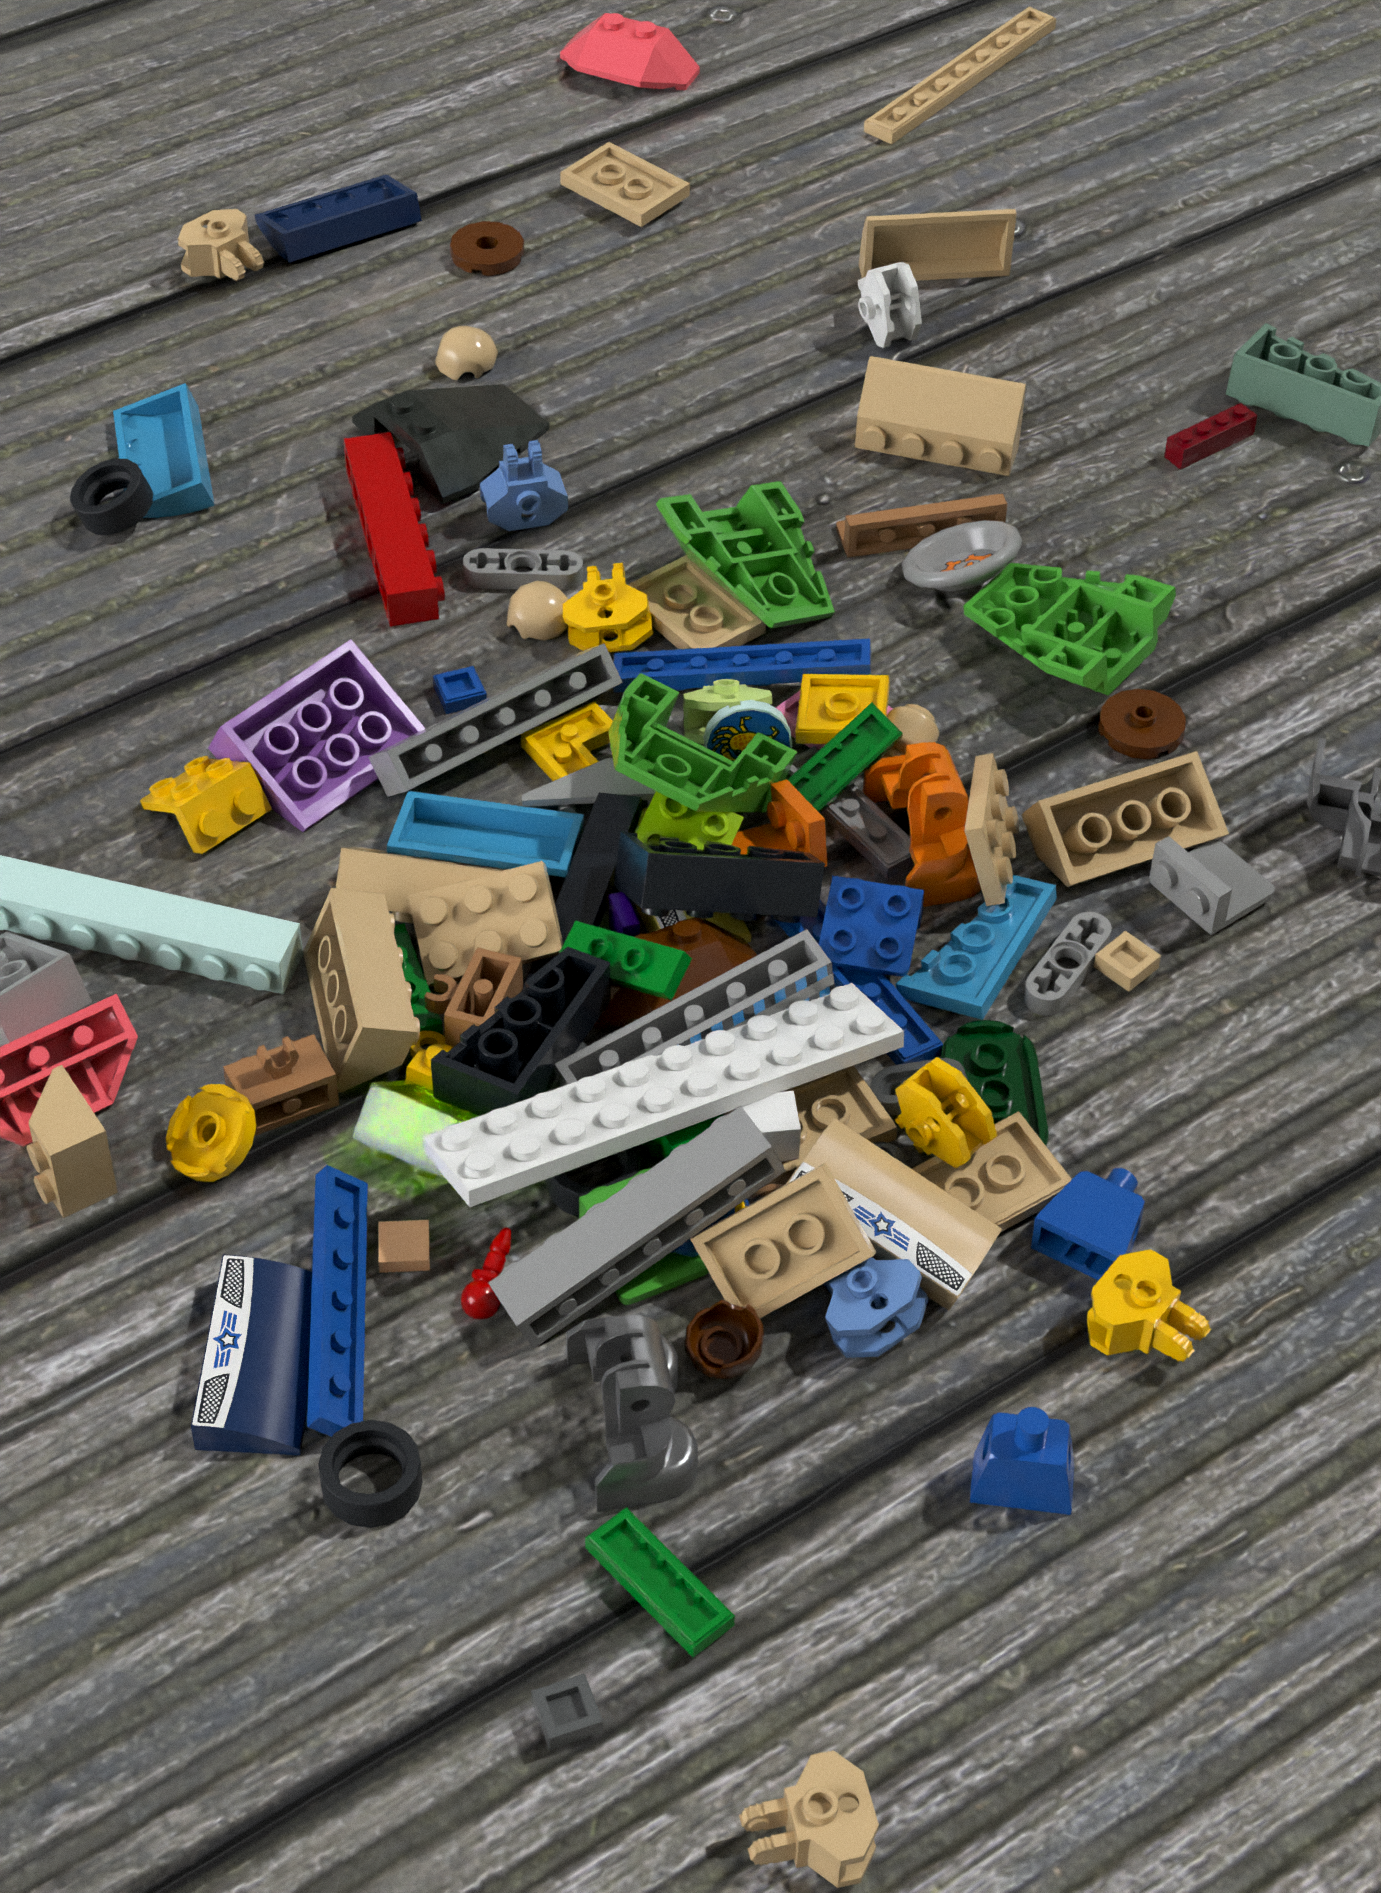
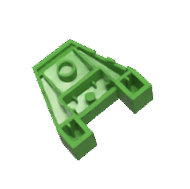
[608,673,797,812]

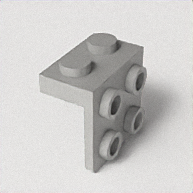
[1148,836,1275,935]

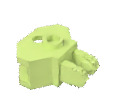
[683,679,772,744]

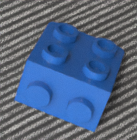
[819,875,924,977]

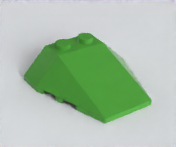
[656,481,835,628]

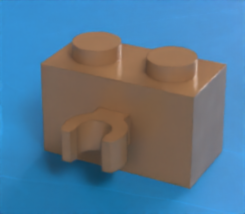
[425,947,523,1047]
[223,1034,339,1136]

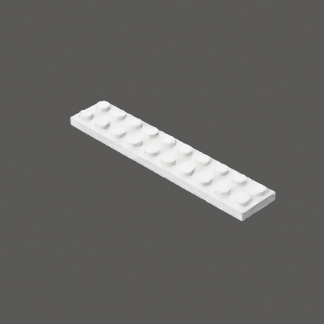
[423,983,904,1207]

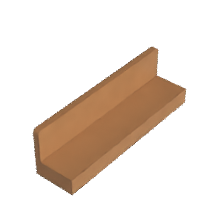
[836,494,1007,558]

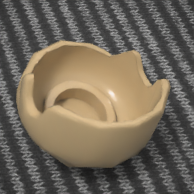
[435,326,498,380]
[506,581,569,641]

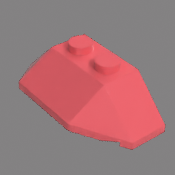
[560,13,700,90]
[0,994,138,1147]

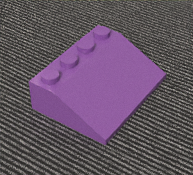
[208,639,426,832]

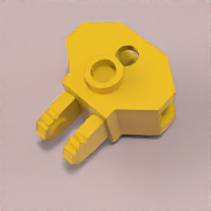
[563,563,653,652]
[895,1057,997,1168]
[1087,1249,1211,1362]

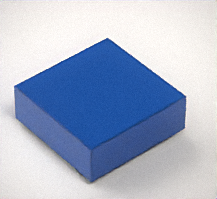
[433,666,487,714]

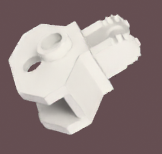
[858,262,922,348]

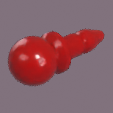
[460,1227,511,1320]

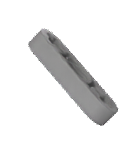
[463,548,583,591]
[1024,912,1112,1016]

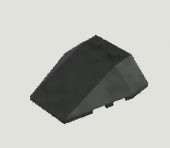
[352,384,550,504]

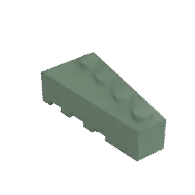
[1225,323,1381,447]

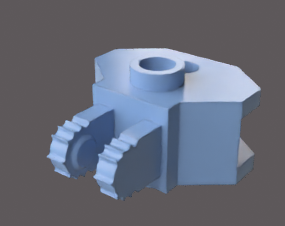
[480,440,568,531]
[823,1257,928,1358]

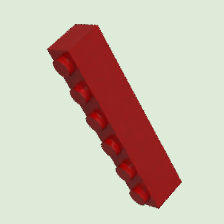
[344,432,445,627]

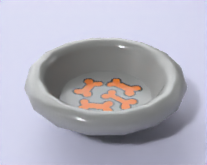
[902,520,1022,591]

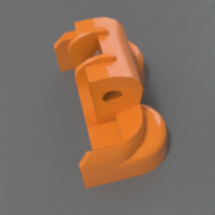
[863,742,981,907]

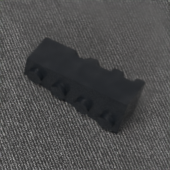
[614,831,825,923]
[431,947,611,1116]

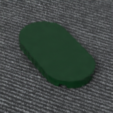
[941,1020,1049,1147]

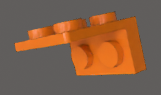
[732,780,827,867]

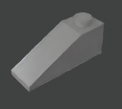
[522,758,656,829]

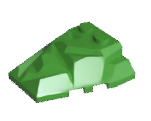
[963,563,1176,695]

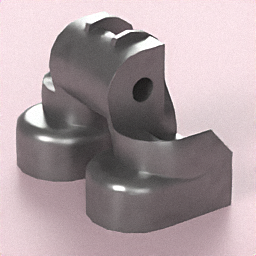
[1307,738,1381,877]
[566,1315,698,1512]

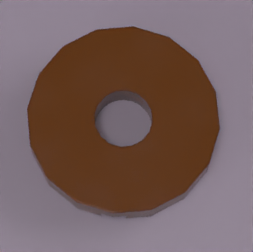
[450,221,524,276]

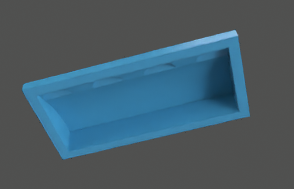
[113,383,215,518]
[387,791,584,877]

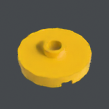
[166,1084,256,1182]

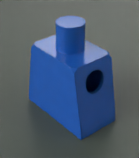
[1031,1168,1145,1280]
[970,1407,1075,1515]

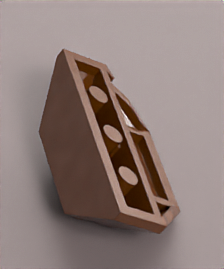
[593,917,757,1029]

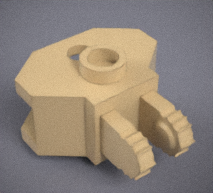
[178,209,264,281]
[739,1750,879,1888]

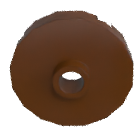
[1098,689,1186,759]

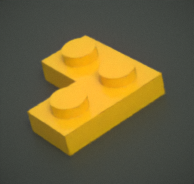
[521,701,613,781]

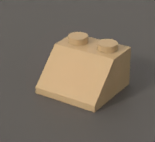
[27,1065,118,1218]

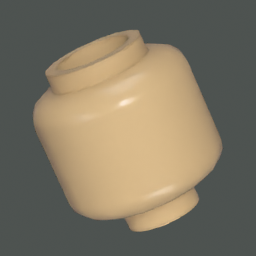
[882,704,939,758]

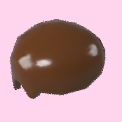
[685,1300,764,1380]

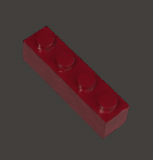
[1164,403,1258,470]

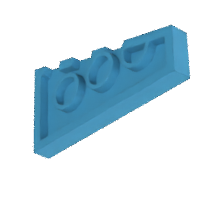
[896,875,1057,1020]

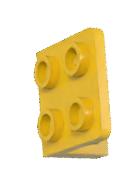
[140,756,272,854]

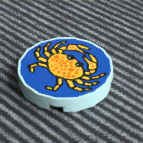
[703,700,792,761]

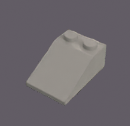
[0,931,92,1046]

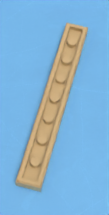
[864,7,1056,144]

